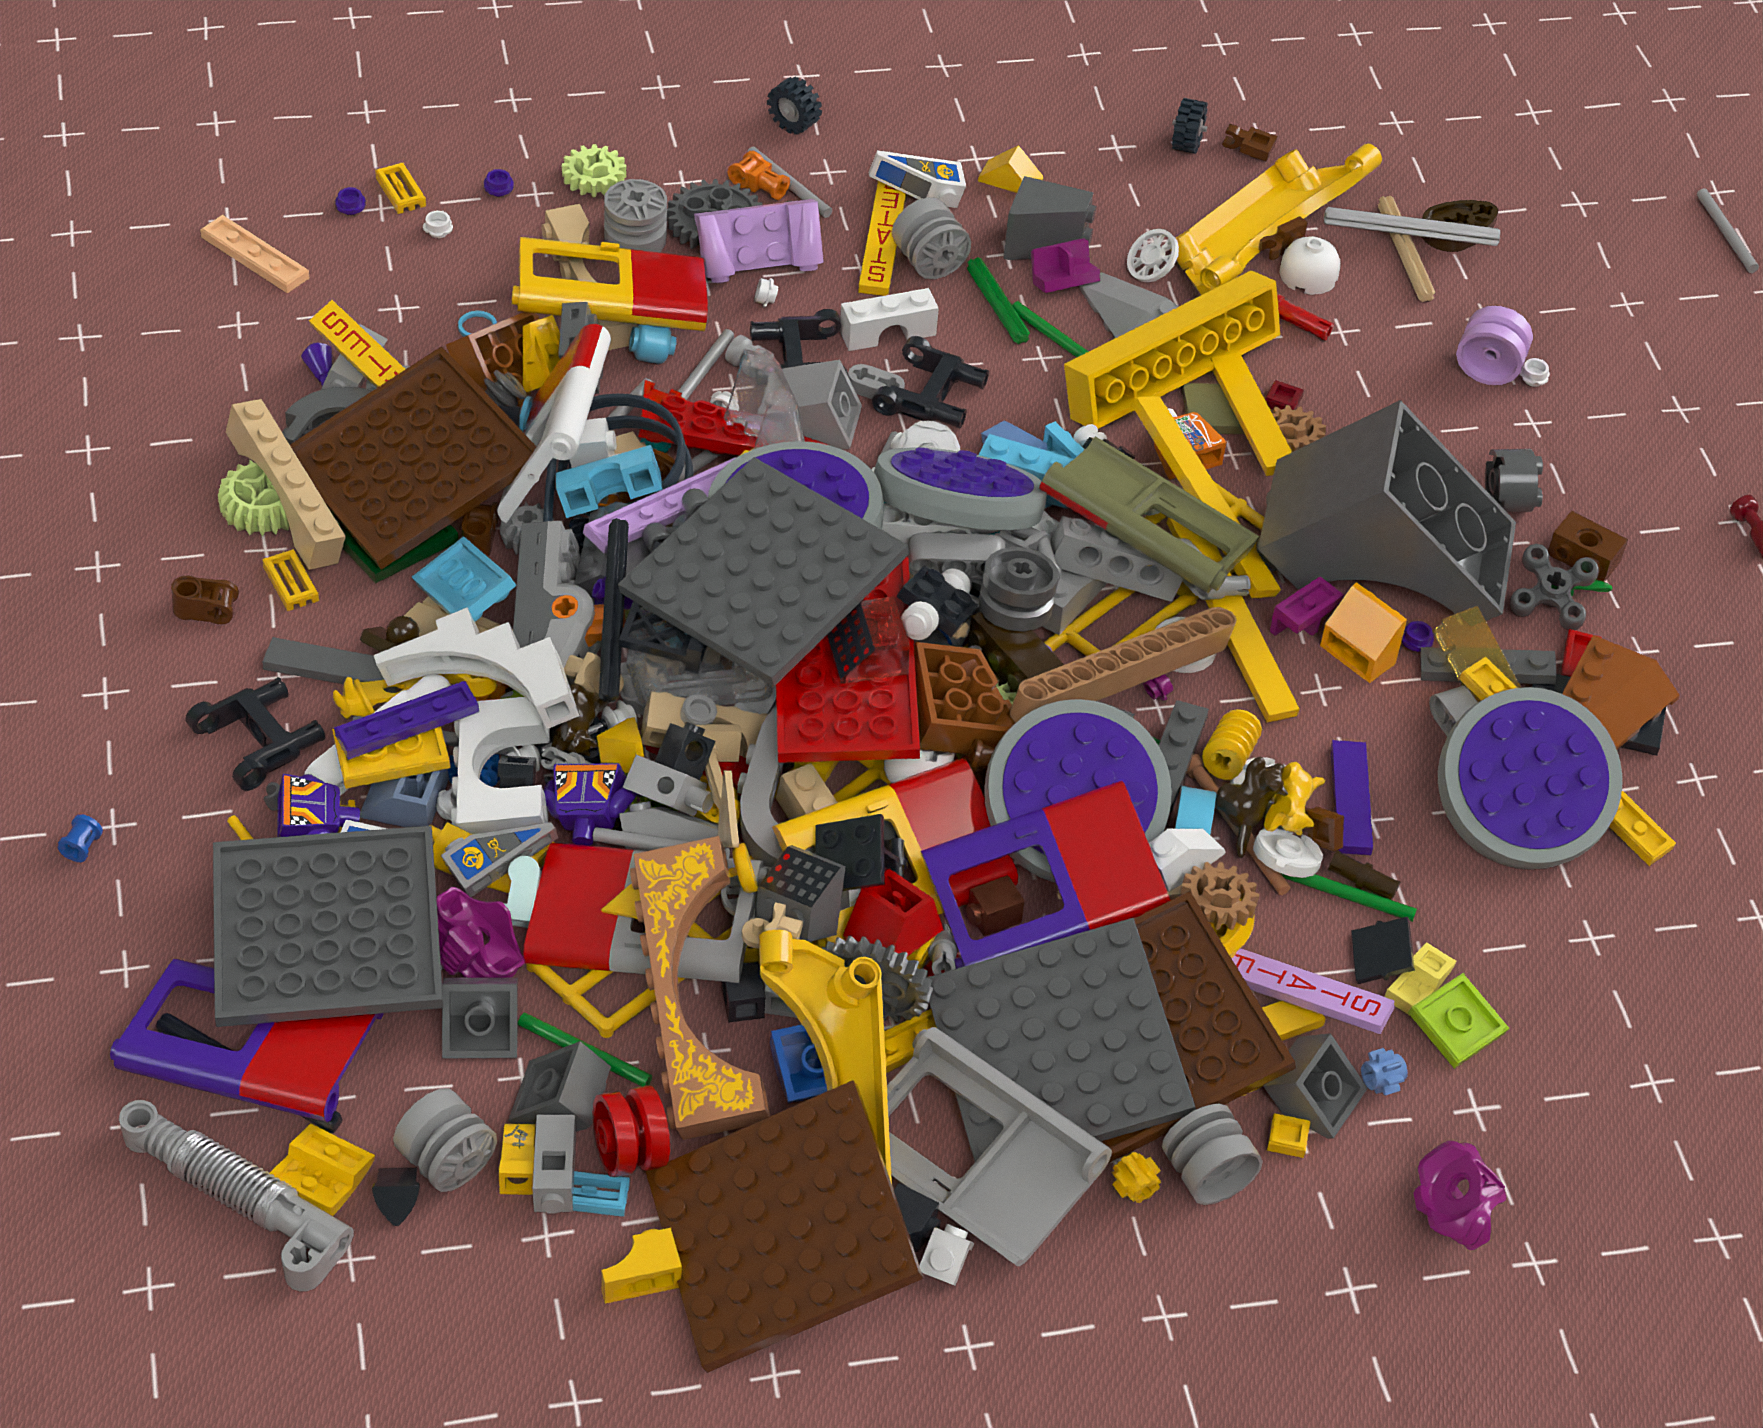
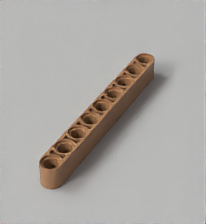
[1010,607,1237,722]

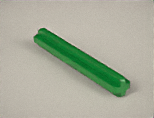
[967,257,1030,344]

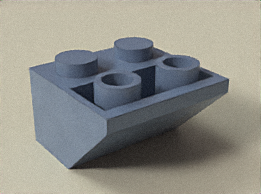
[360,769,449,827]

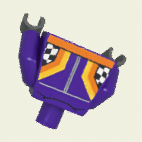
[543,763,643,846]
[263,774,360,837]

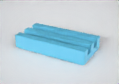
[573,1171,630,1217]

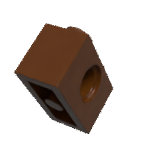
[1548,510,1628,582]

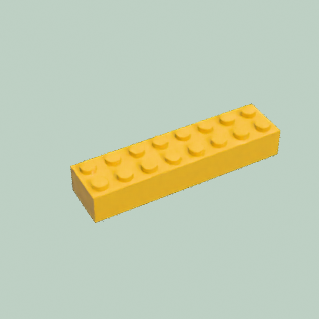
[1064,270,1280,429]

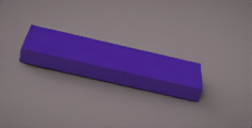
[334,681,480,760]
[1330,740,1373,855]

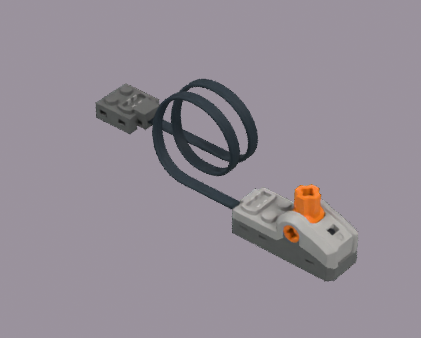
[513,302,694,686]

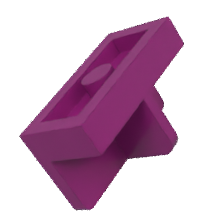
[1031,238,1100,293]
[1270,576,1344,636]

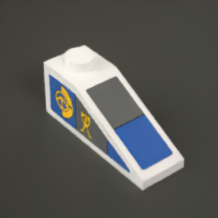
[868,150,966,208]

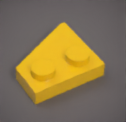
[523,315,560,392]

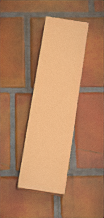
[200,215,309,293]

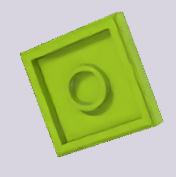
[1408,973,1510,1069]

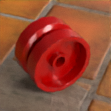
[592,1085,670,1177]

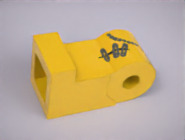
[499,1124,536,1195]

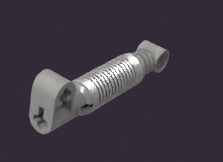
[119,1100,354,1291]

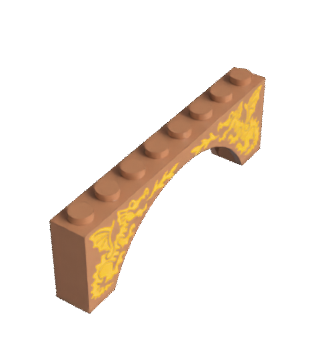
[630,836,770,1140]

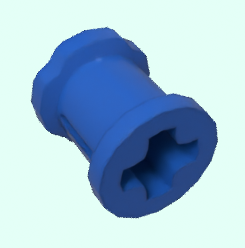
[57,815,103,862]

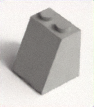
[757,360,862,449]

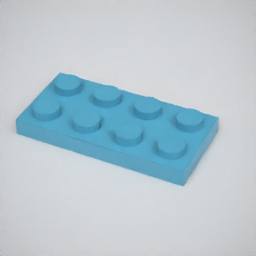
[412,536,517,622]

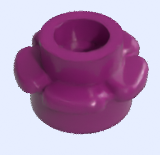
[1143,674,1174,701]

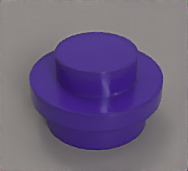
[484,169,514,197]
[335,187,366,215]
[1402,621,1434,652]

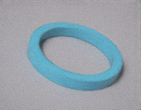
[458,311,497,337]
[520,396,533,432]

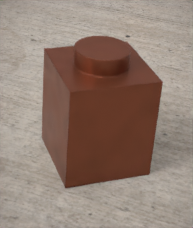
[966,875,1025,936]

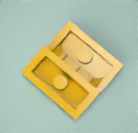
[269,1124,375,1216]

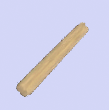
[1378,196,1435,302]

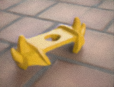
[333,674,451,719]

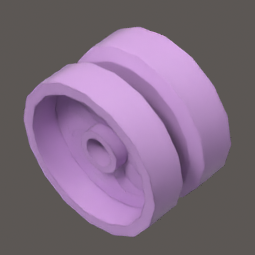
[1456,306,1533,385]

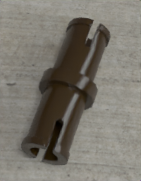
[1327,850,1401,900]

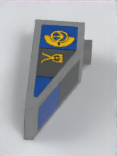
[441,822,558,897]

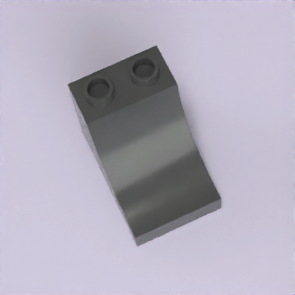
[1256,400,1516,628]

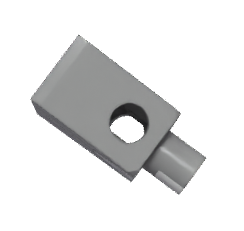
[623,755,714,816]

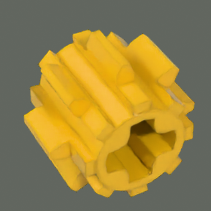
[1112,1152,1161,1203]

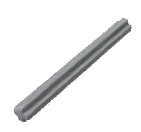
[1324,207,1500,246]

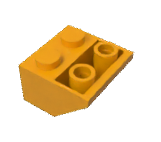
[1320,582,1407,683]

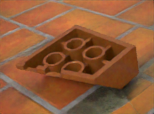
[446,312,540,407]
[1562,635,1680,749]
[914,642,1016,754]

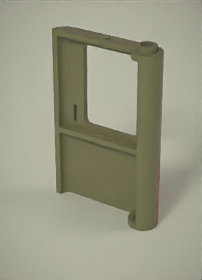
[1039,436,1259,593]

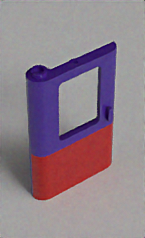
[920,780,1171,969]
[110,959,384,1122]

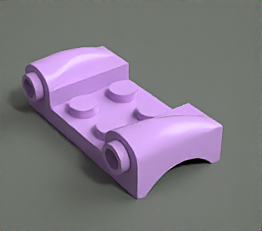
[694,199,823,283]

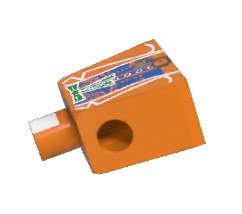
[1154,408,1227,480]

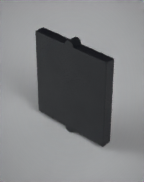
[1351,917,1415,984]

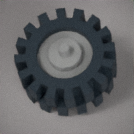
[767,77,822,135]
[1172,98,1208,154]

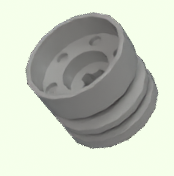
[604,179,667,252]
[892,197,971,279]
[393,1088,497,1192]
[1162,1104,1263,1205]

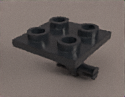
[816,814,908,892]

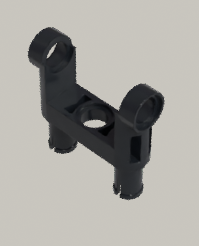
[750,309,848,384]
[871,336,989,429]
[185,677,325,791]

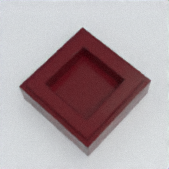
[1265,380,1304,410]

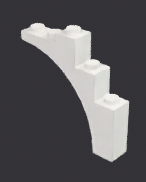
[374,608,579,729]

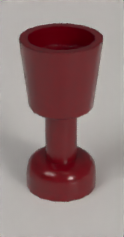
[1729,495,1763,557]

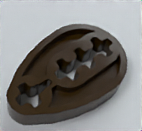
[1422,200,1499,252]

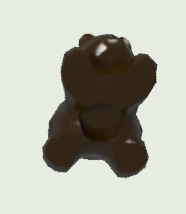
[551,684,609,756]
[1216,756,1288,858]

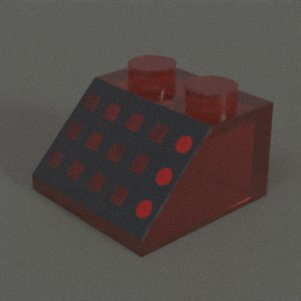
[826,596,910,684]

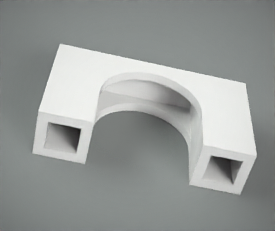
[451,697,549,834]

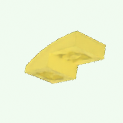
[1384,942,1457,1015]

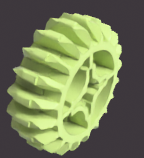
[218,460,289,537]

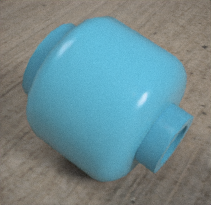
[629,324,676,364]

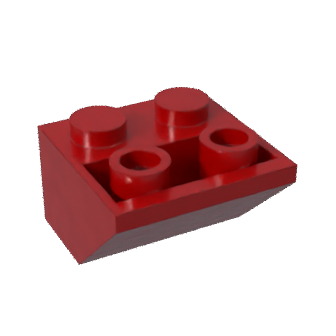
[843,869,944,957]

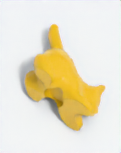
[1264,762,1325,836]

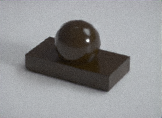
[360,615,420,652]

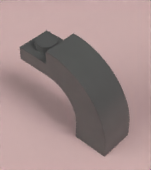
[282,387,372,445]

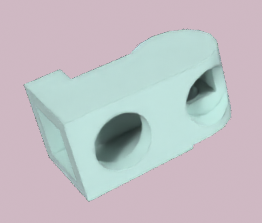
[503,856,542,928]

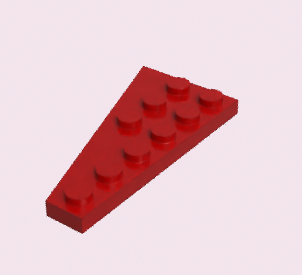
[638,380,828,456]

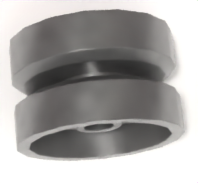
[979,547,1059,631]

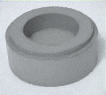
[680,694,717,725]

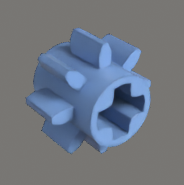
[1361,1048,1408,1096]

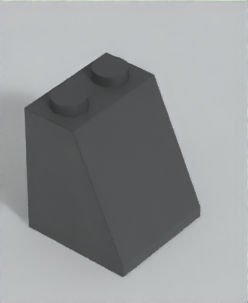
[1003,176,1097,260]

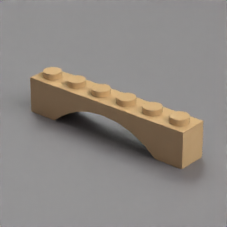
[541,204,637,350]
[226,399,346,570]

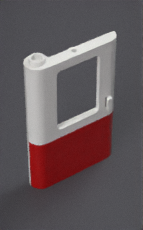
[497,324,611,523]

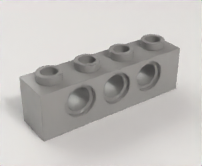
[1050,516,1184,602]

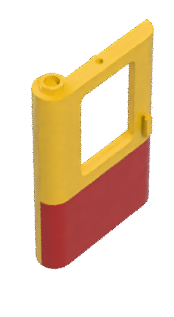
[511,237,708,331]
[772,758,1018,948]

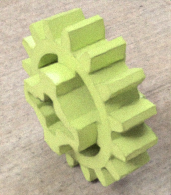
[562,144,626,197]

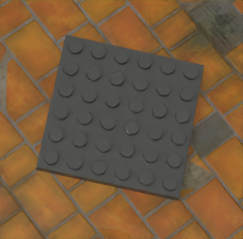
[618,457,909,686]
[213,825,443,1027]
[927,918,1196,1162]

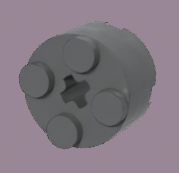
[1485,448,1543,513]

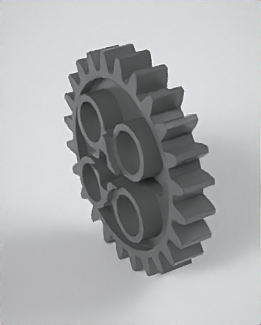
[667,179,763,249]
[822,936,934,1022]

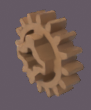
[1272,405,1326,452]
[1179,862,1259,930]

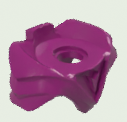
[436,887,525,978]
[1413,1140,1507,1250]

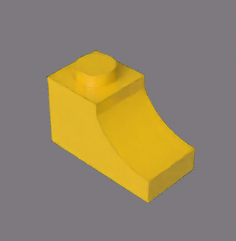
[601,1228,682,1304]

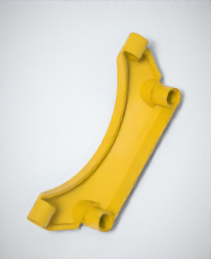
[1170,144,1382,295]
[759,930,892,1184]

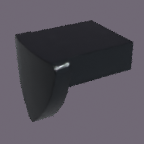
[372,1167,420,1226]

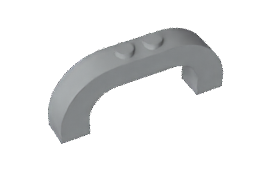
[737,705,816,868]

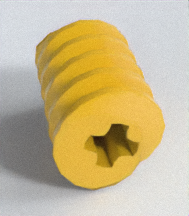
[1202,709,1262,780]

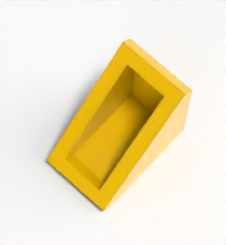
[978,145,1043,193]
[597,717,644,773]

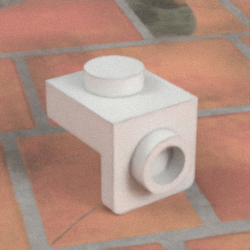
[920,1224,974,1286]

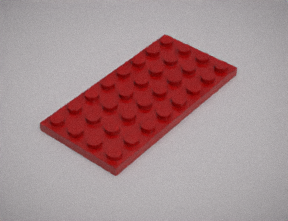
[776,556,920,763]

